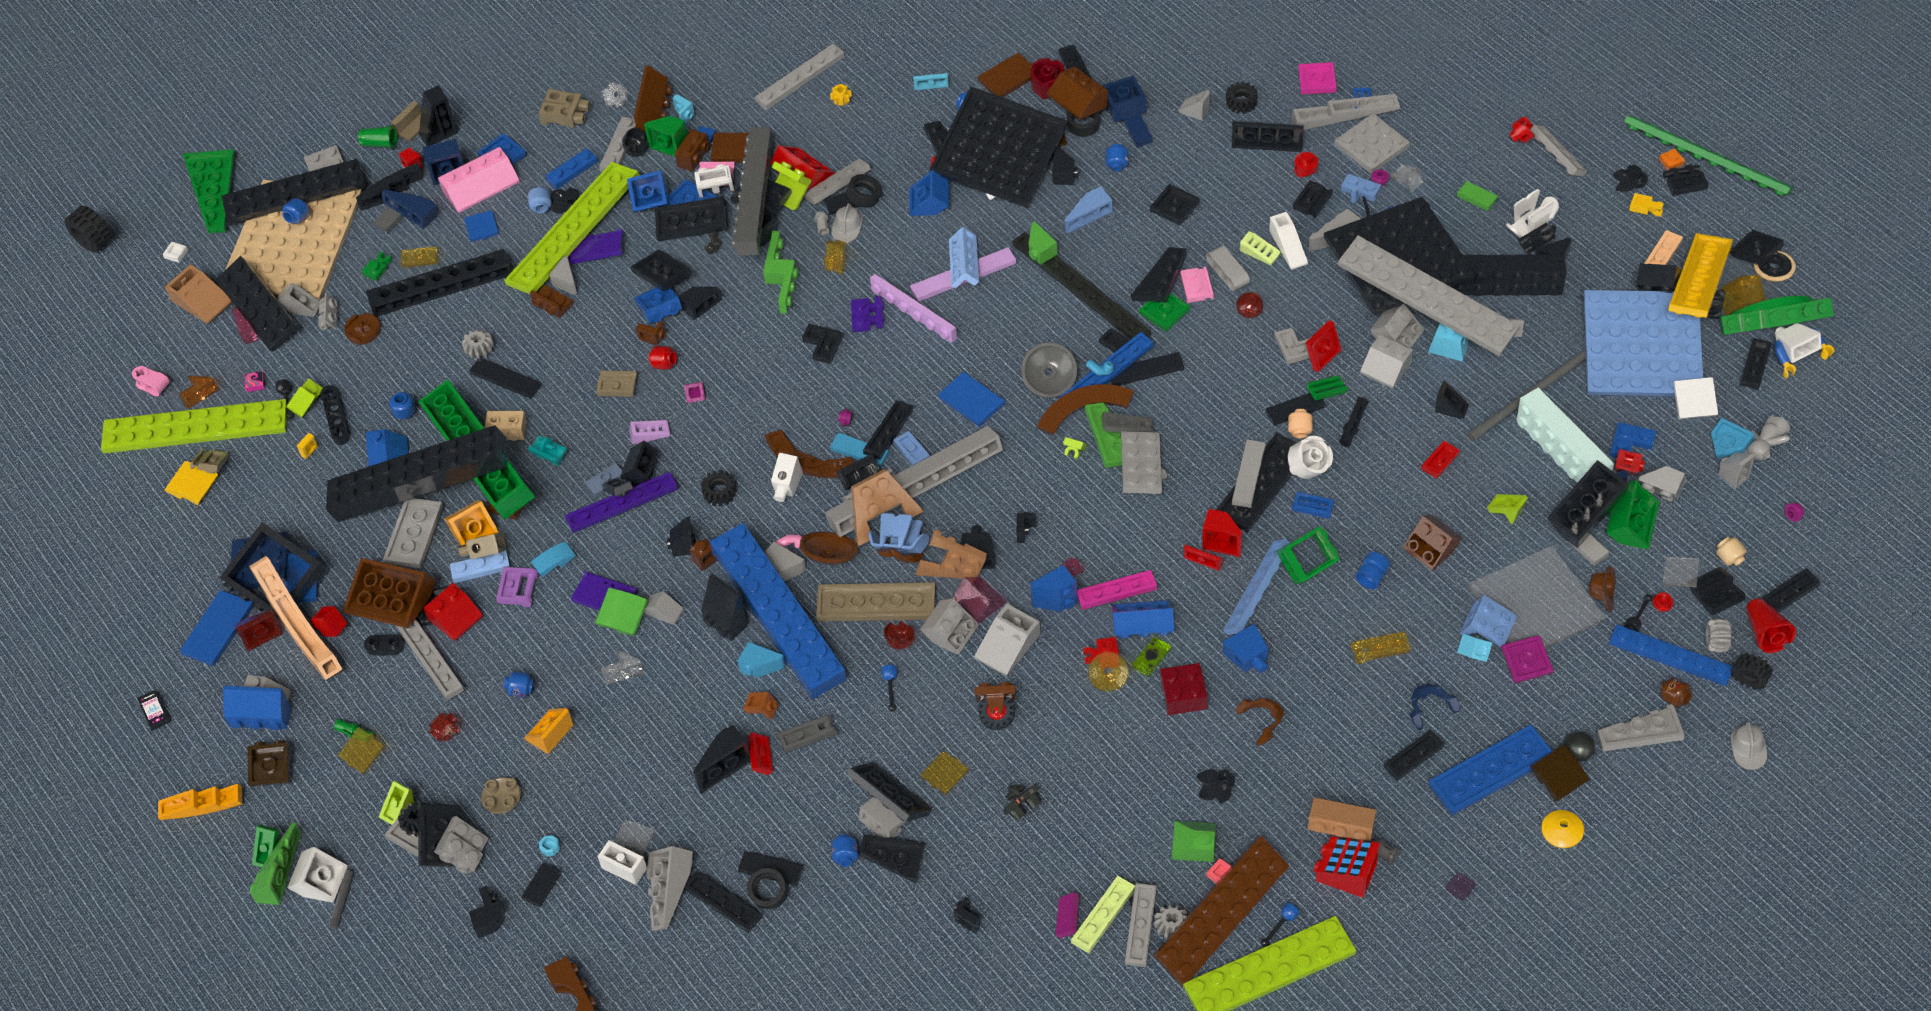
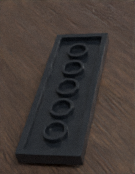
[215,255,299,352]
[1216,432,1296,533]

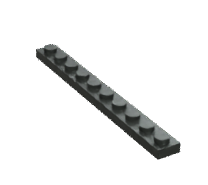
[1012,231,1151,340]

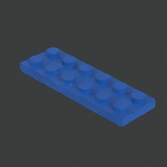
[1428,725,1552,816]

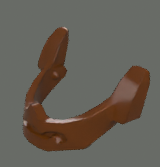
[877,548,923,563]
[1236,698,1284,746]

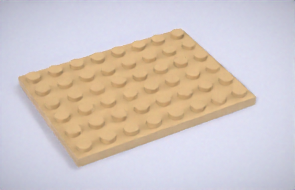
[218,180,362,301]

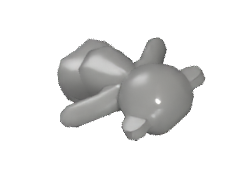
[1743,416,1790,460]

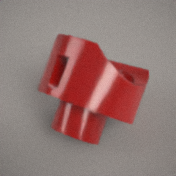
[1509,117,1535,144]
[1294,152,1318,178]

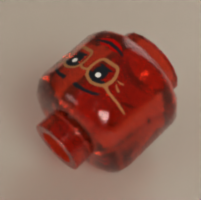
[429,712,459,742]

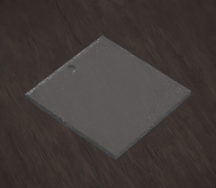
[1468,546,1606,648]

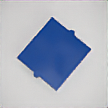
[464,210,499,242]

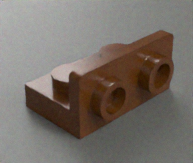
[530,285,574,319]

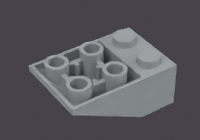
[974,604,1040,677]

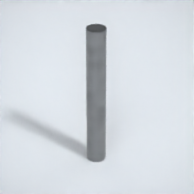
[329,870,353,929]

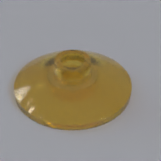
[1088,652,1128,692]

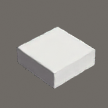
[163,242,188,263]

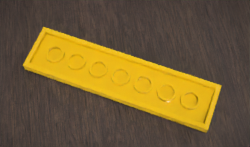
[1669,233,1733,318]

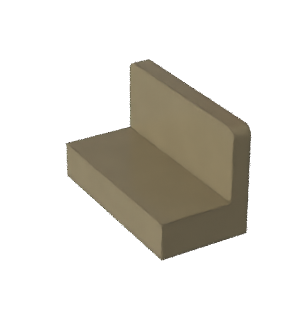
[391,101,421,142]

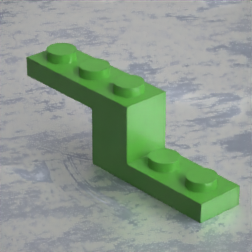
[763,231,799,314]

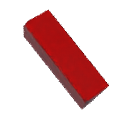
[1184,545,1225,571]

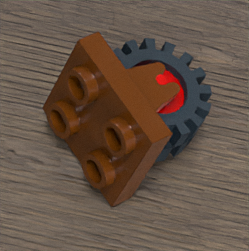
[974,682,1016,731]

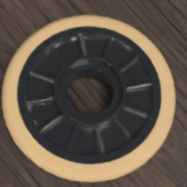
[1754,251,1796,282]

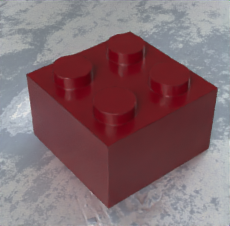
[1160,663,1207,716]

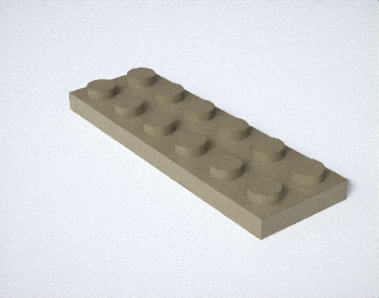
[816,582,935,622]

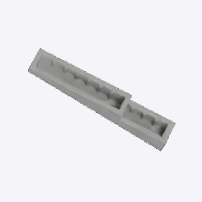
[1291,94,1400,130]

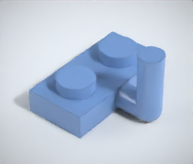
[1341,174,1381,203]

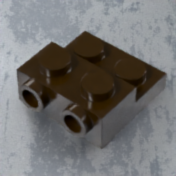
[247,740,292,787]

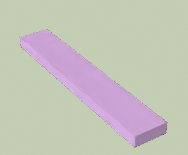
[910,247,1016,302]

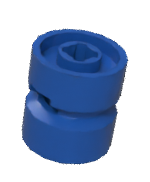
[1355,552,1390,589]

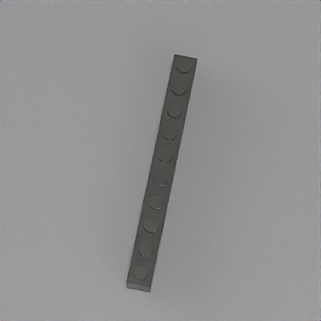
[732,127,773,256]

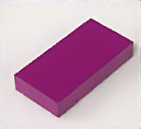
[1056,892,1079,939]

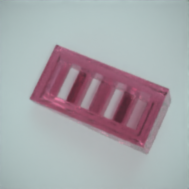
[232,307,258,344]

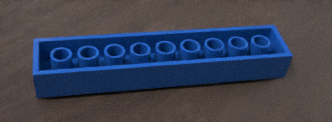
[710,523,846,700]

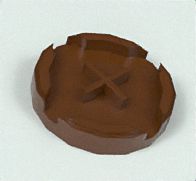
[344,313,381,345]

